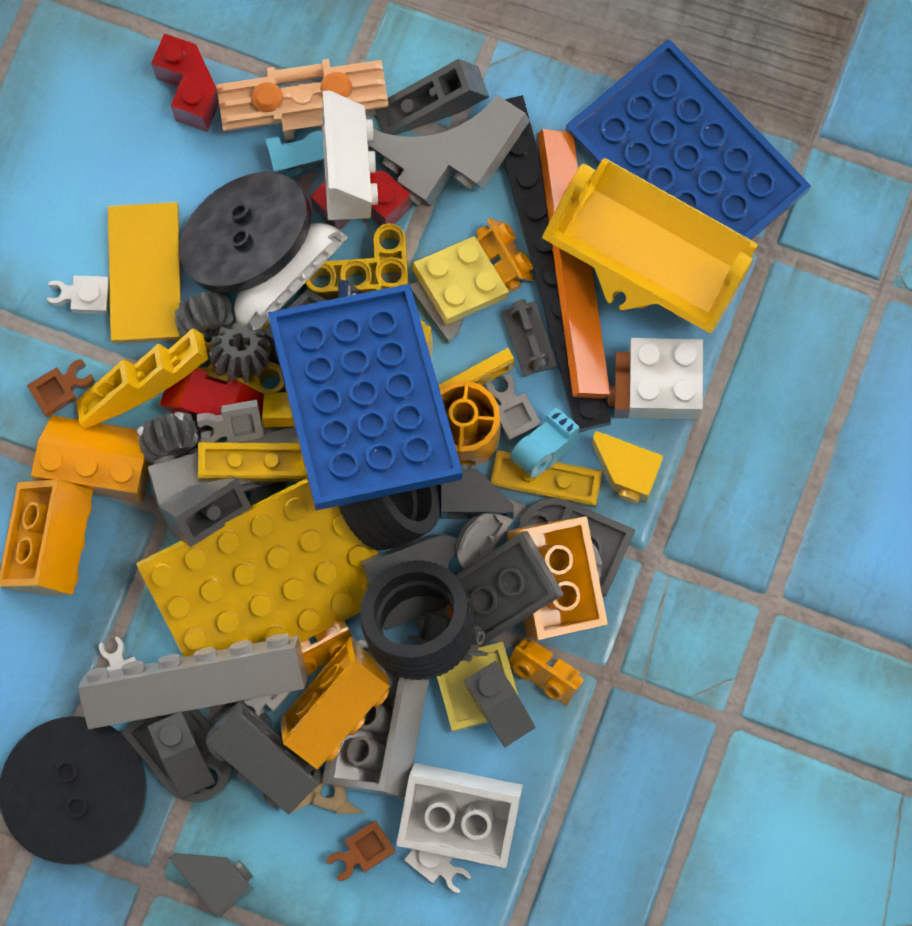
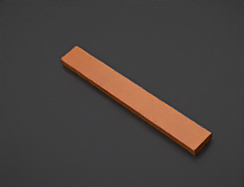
[537,129,610,399]

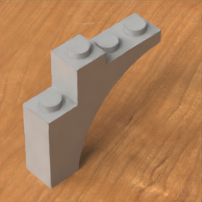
[367,94,530,206]

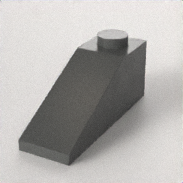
[375,59,489,135]

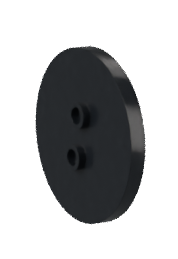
[179,172,312,293]
[0,716,147,865]

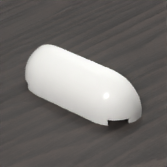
[234,223,348,330]

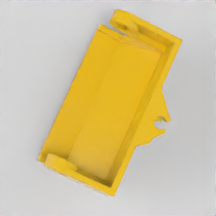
[542,158,759,334]

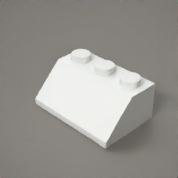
[322,90,378,220]
[396,763,523,868]

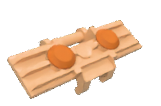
[216,59,389,141]

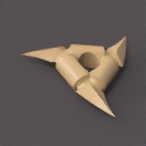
[291,772,366,814]

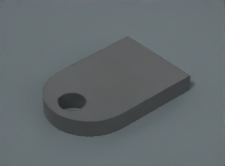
[519,498,635,597]
[361,533,461,631]
[121,709,234,803]

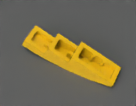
[76,328,209,428]

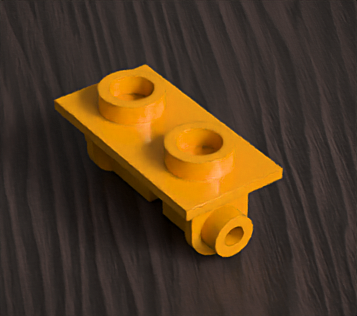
[476,218,535,292]
[300,619,354,676]
[509,638,585,706]

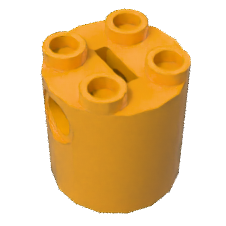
[440,381,500,467]

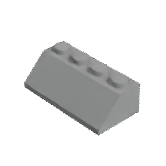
[322,640,429,799]

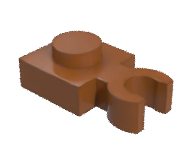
[607,352,630,418]
[27,359,95,418]
[326,820,396,882]

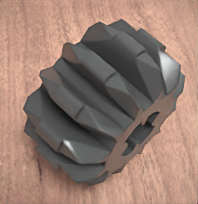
[174,292,236,343]
[209,321,271,383]
[137,412,199,462]

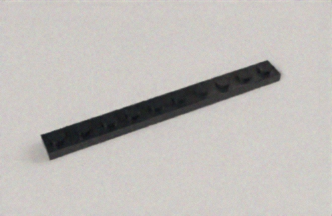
[503,95,611,433]

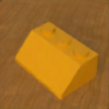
[30,415,151,503]
[0,479,93,596]
[506,516,608,640]
[280,637,390,770]

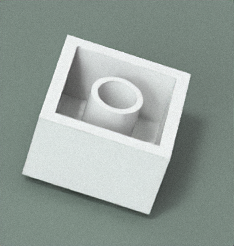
[628,338,703,420]

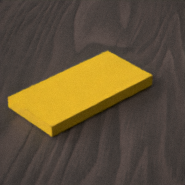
[108,202,182,344]

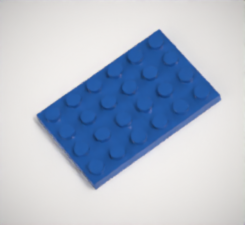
[565,39,811,240]
[268,284,463,511]

